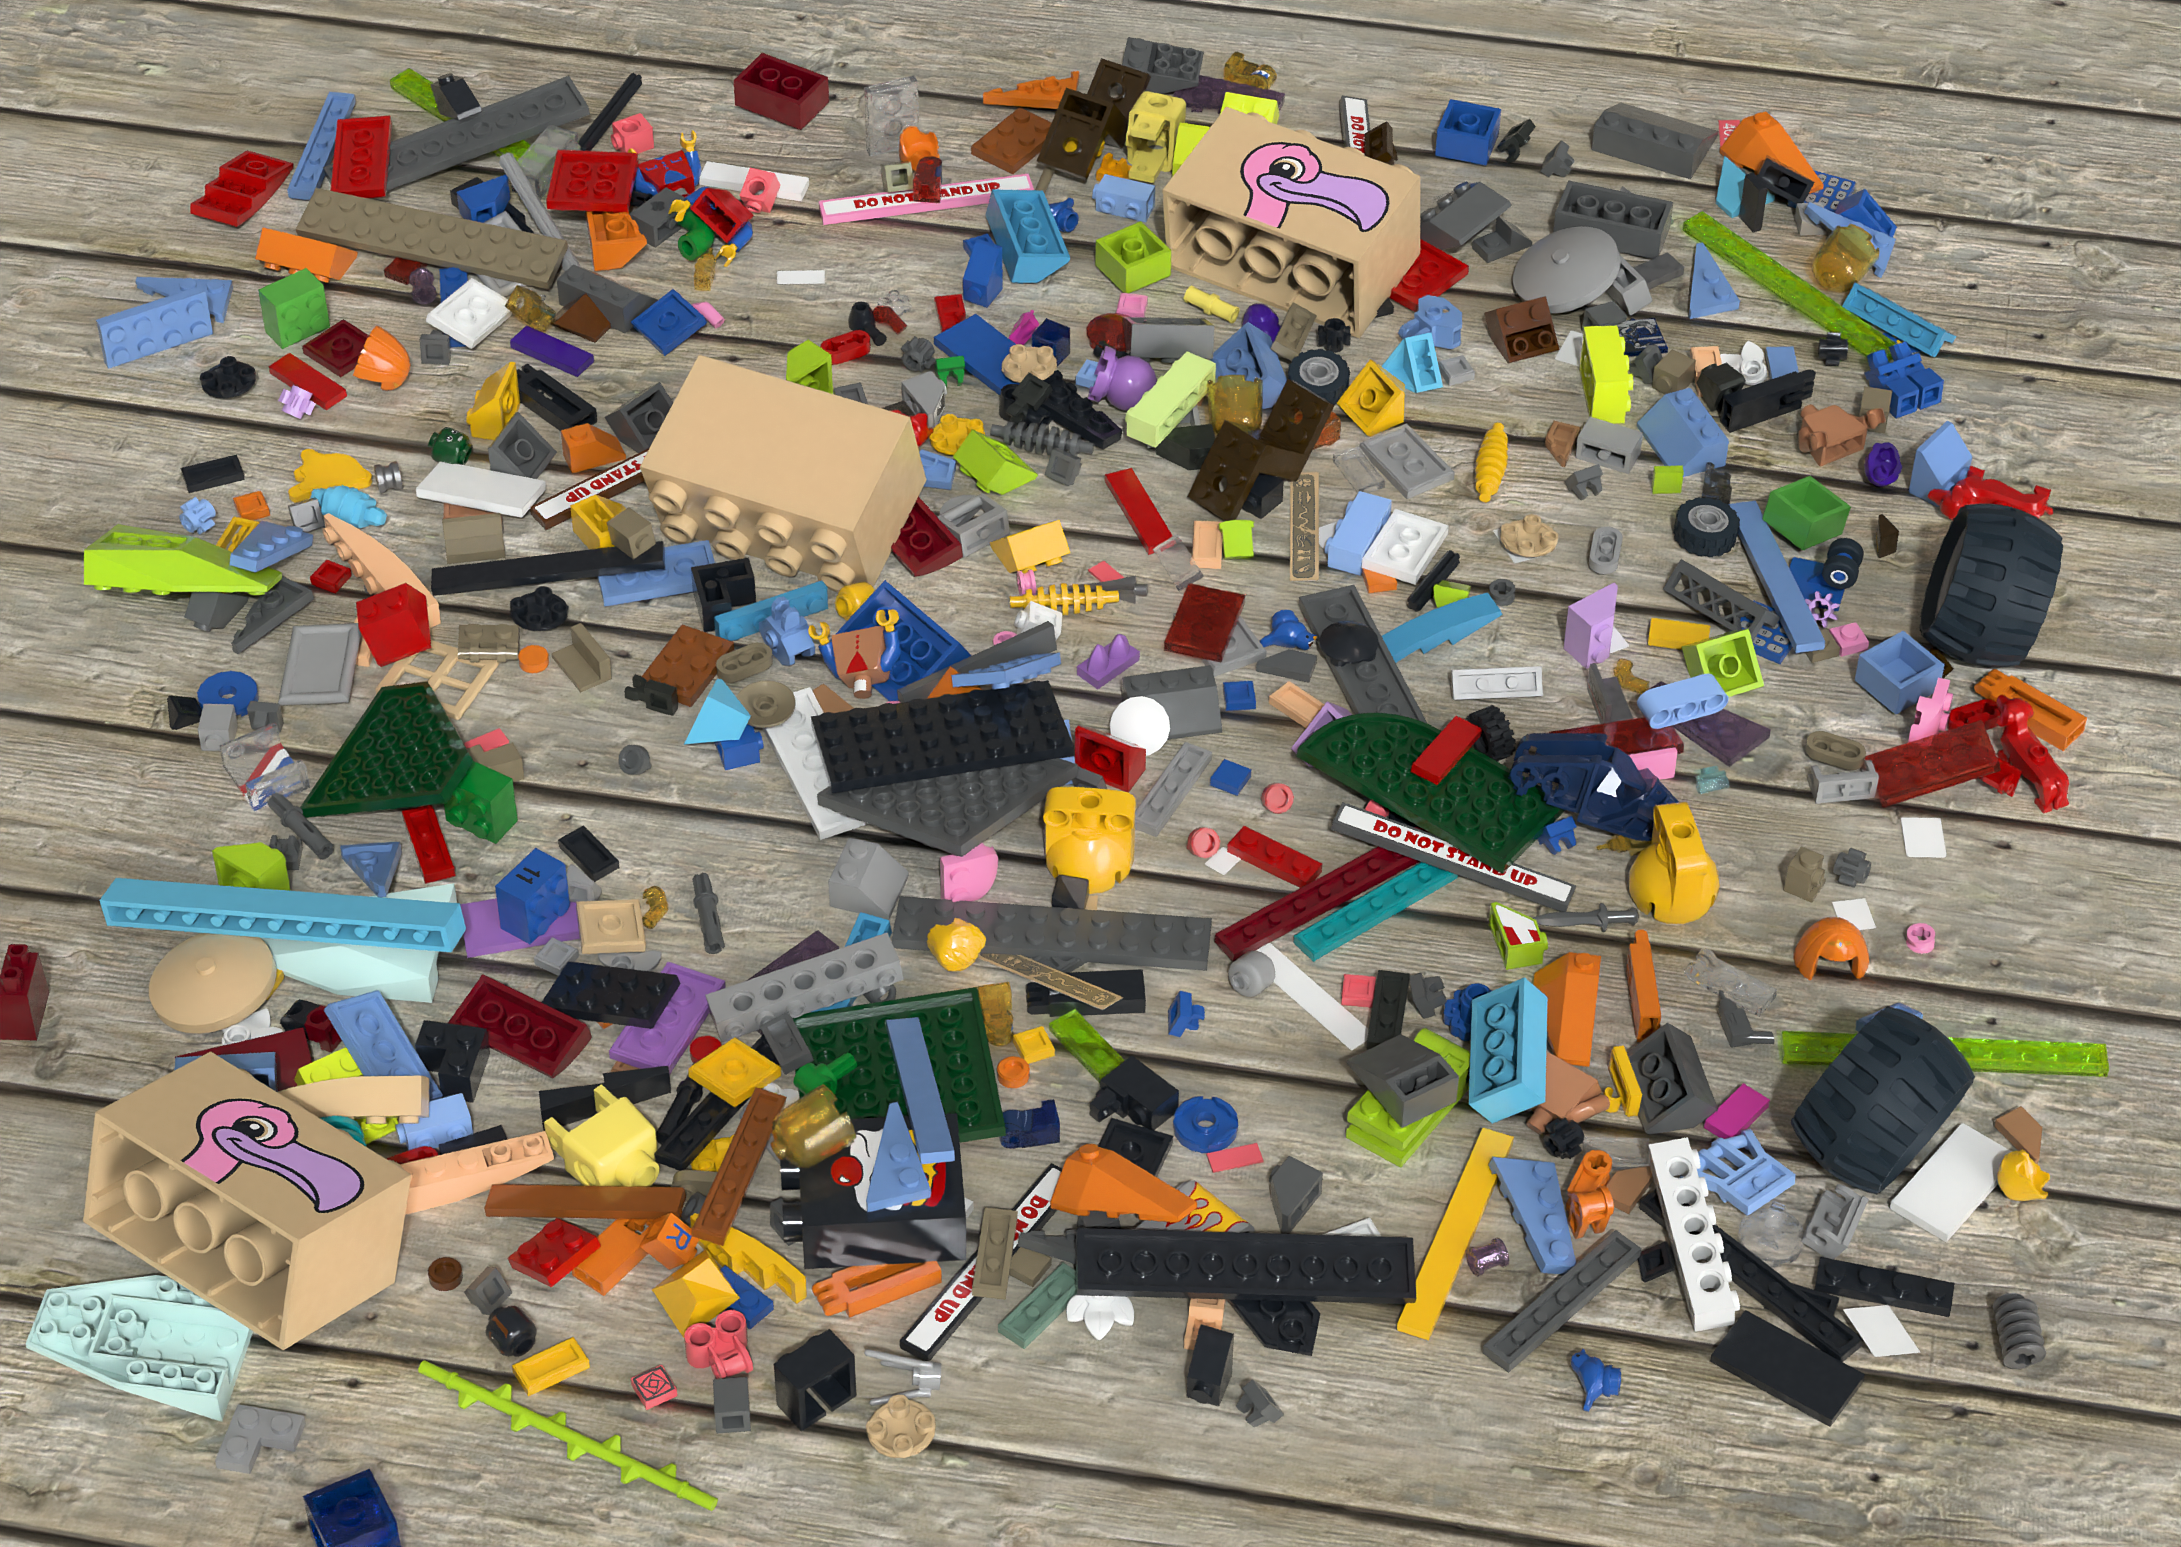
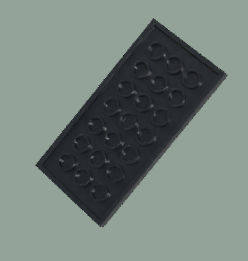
[811,680,1074,793]

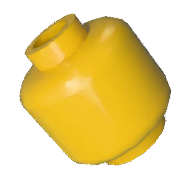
[835,582,875,621]

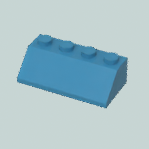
[985,189,1070,284]

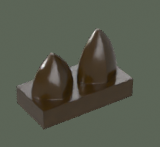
[1365,121,1398,165]

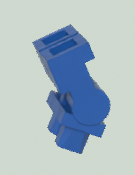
[1864,341,1944,419]

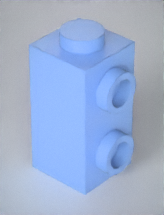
[1092,174,1155,222]
[395,1093,473,1151]

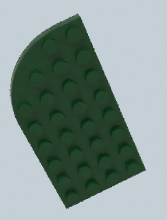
[1296,713,1566,874]

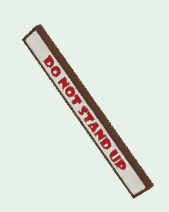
[530,448,649,530]

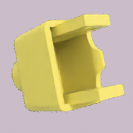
[1126,91,1186,184]
[544,1084,660,1187]

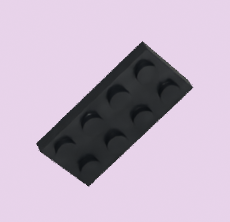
[541,961,680,1029]

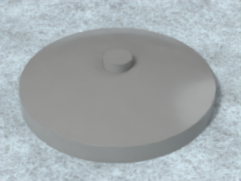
[1513,226,1621,313]

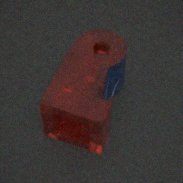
[913,156,942,203]

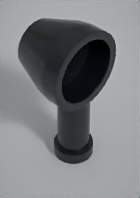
[848,301,887,346]

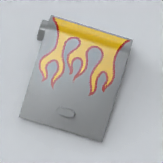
[1134,1180,1255,1233]

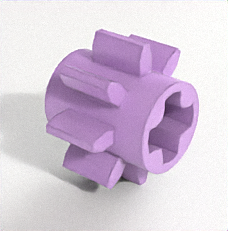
[278,385,316,419]
[1805,591,1840,627]

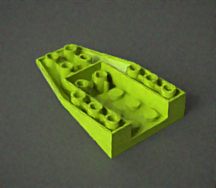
[84,524,282,595]

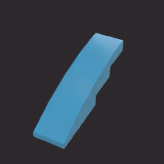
[1382,592,1503,663]

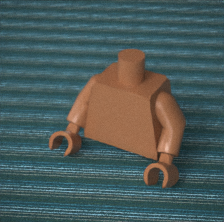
[1798,404,1886,467]

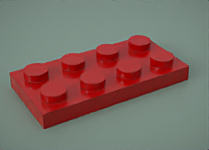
[330,115,392,198]

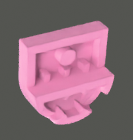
[1908,677,1953,749]
[940,842,998,902]

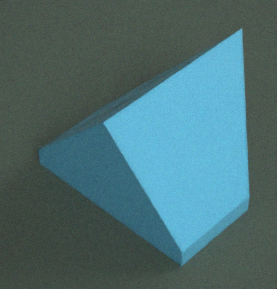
[1716,155,1775,218]
[1381,333,1443,393]
[684,679,751,745]

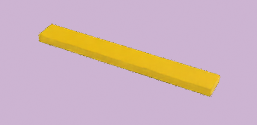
[1397,1128,1514,1341]

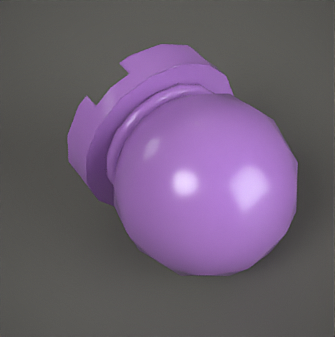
[1088,346,1157,411]

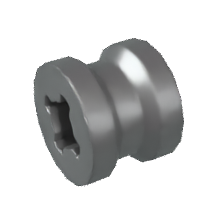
[374,461,403,493]

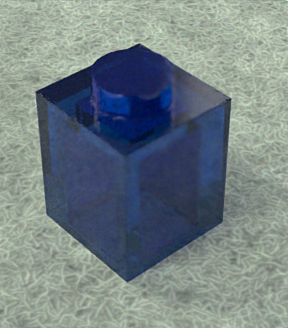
[1032,318,1070,367]

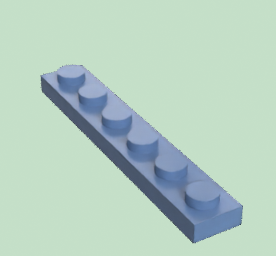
[287,92,356,200]

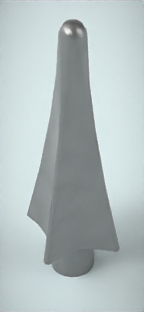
[1068,575,1148,604]

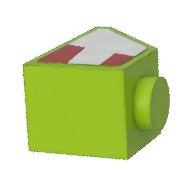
[1489,902,1548,970]

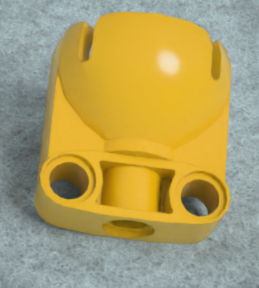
[1043,787,1136,894]
[1628,802,1720,924]

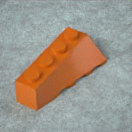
[585,211,647,271]

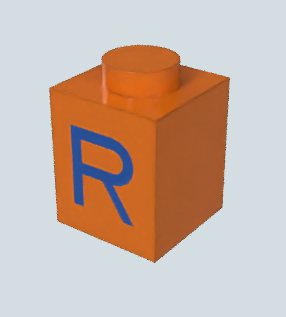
[639,1213,699,1270]

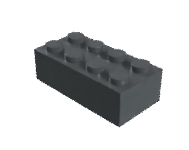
[1553,180,1673,259]

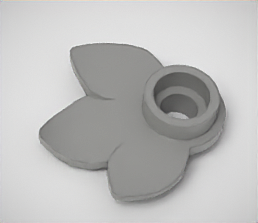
[598,950,661,971]

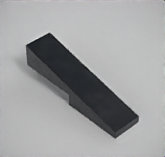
[539,1066,671,1131]

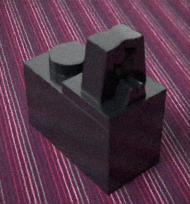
[1089,1056,1179,1130]

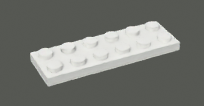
[762,687,870,840]

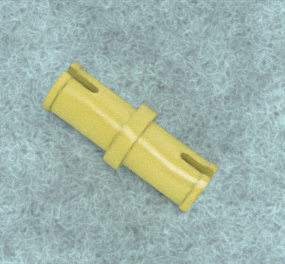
[1184,285,1240,324]

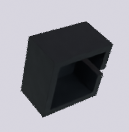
[774,1329,857,1431]

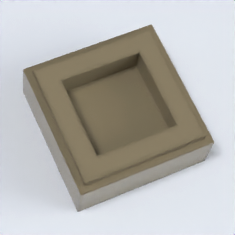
[1009,1247,1052,1287]

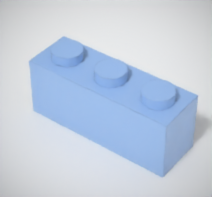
[1325,491,1392,576]

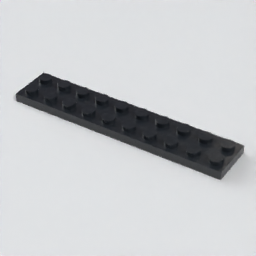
[1076,1228,1417,1304]

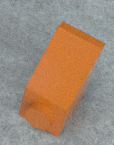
[561,423,626,473]

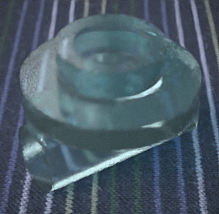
[1695,765,1729,794]

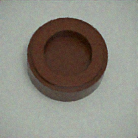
[428,1257,463,1291]

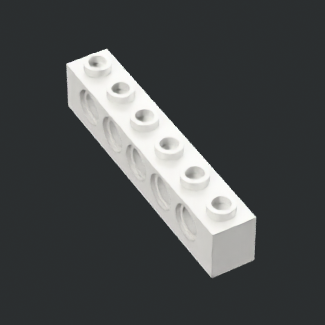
[1649,1137,1740,1332]

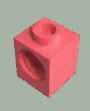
[611,113,654,154]
[739,167,780,213]

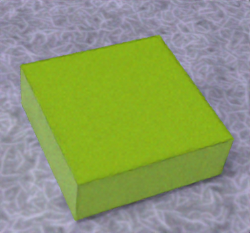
[1651,465,1684,494]

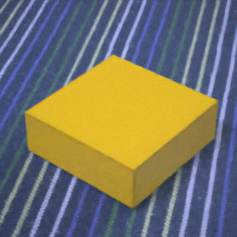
[1013,1026,1055,1064]

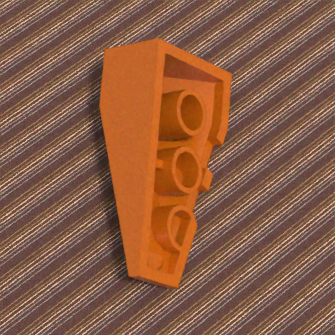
[1720,111,1824,194]
[1533,952,1601,1067]
[1050,1144,1197,1223]

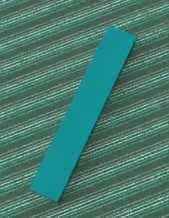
[1293,862,1458,962]

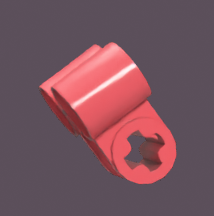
[684,1310,753,1379]

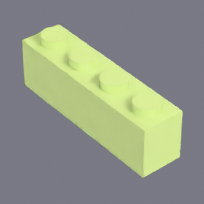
[1125,351,1216,448]

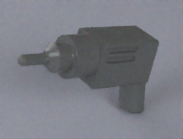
[1718,990,1774,1048]

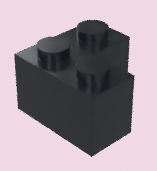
[691,557,756,632]
[415,1020,490,1103]

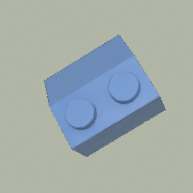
[1909,421,1972,507]

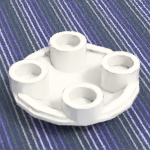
[1110,696,1170,756]

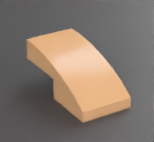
[1184,1298,1226,1350]

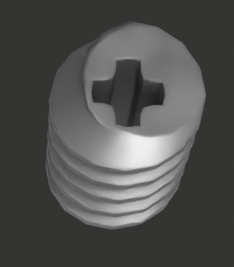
[1993,1293,2046,1369]

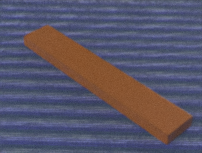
[691,1087,787,1246]
[484,1184,686,1219]

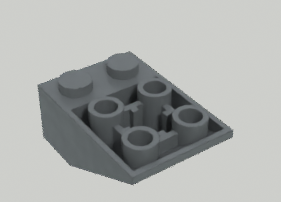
[1117,37,1204,94]
[1347,1034,1459,1128]

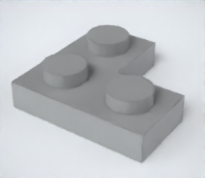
[215,1404,306,1474]

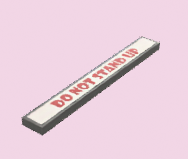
[1339,95,1370,155]
[1331,802,1576,912]

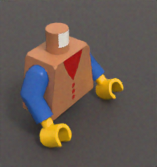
[808,609,901,699]

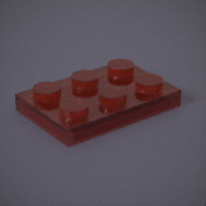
[1164,583,1245,663]

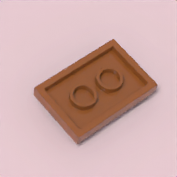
[971,107,1052,174]
[642,624,734,707]

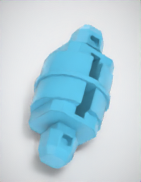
[310,485,387,528]

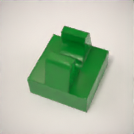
[934,356,965,388]

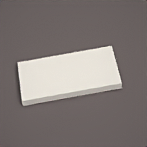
[416,462,546,518]
[1890,1123,2012,1242]

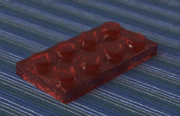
[1865,720,2001,808]

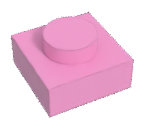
[1829,622,1869,657]

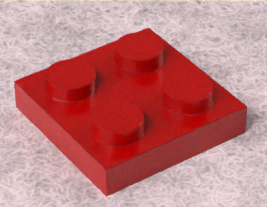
[507,1218,601,1287]

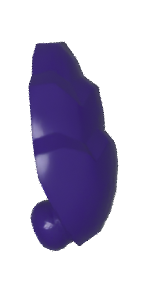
[1242,303,1281,343]
[1864,442,1903,487]

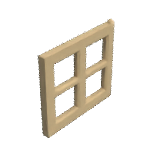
[375,640,499,720]

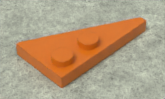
[983,71,1079,109]

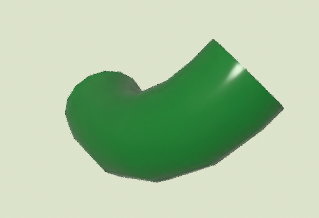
[678,208,716,261]

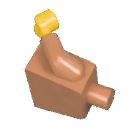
[1526,1051,1623,1135]

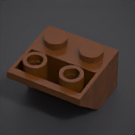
[1484,296,1560,363]

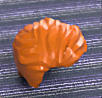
[899,126,940,174]

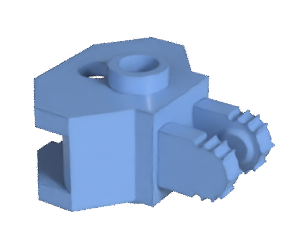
[1398,295,1462,349]
[759,596,815,666]

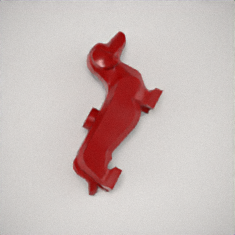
[1928,466,2053,520]
[1996,695,2069,814]

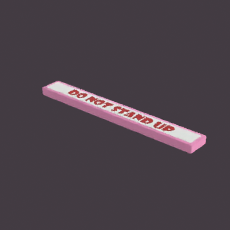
[819,173,1034,225]

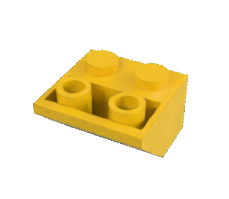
[570,494,626,550]

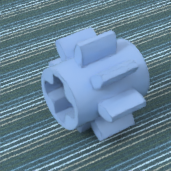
[179,497,216,534]

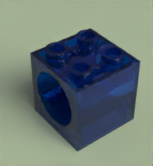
[303,1469,401,1547]

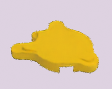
[288,449,373,503]

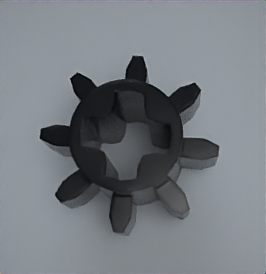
[1318,318,1351,353]
[1818,332,1848,366]
[1543,1118,1584,1159]

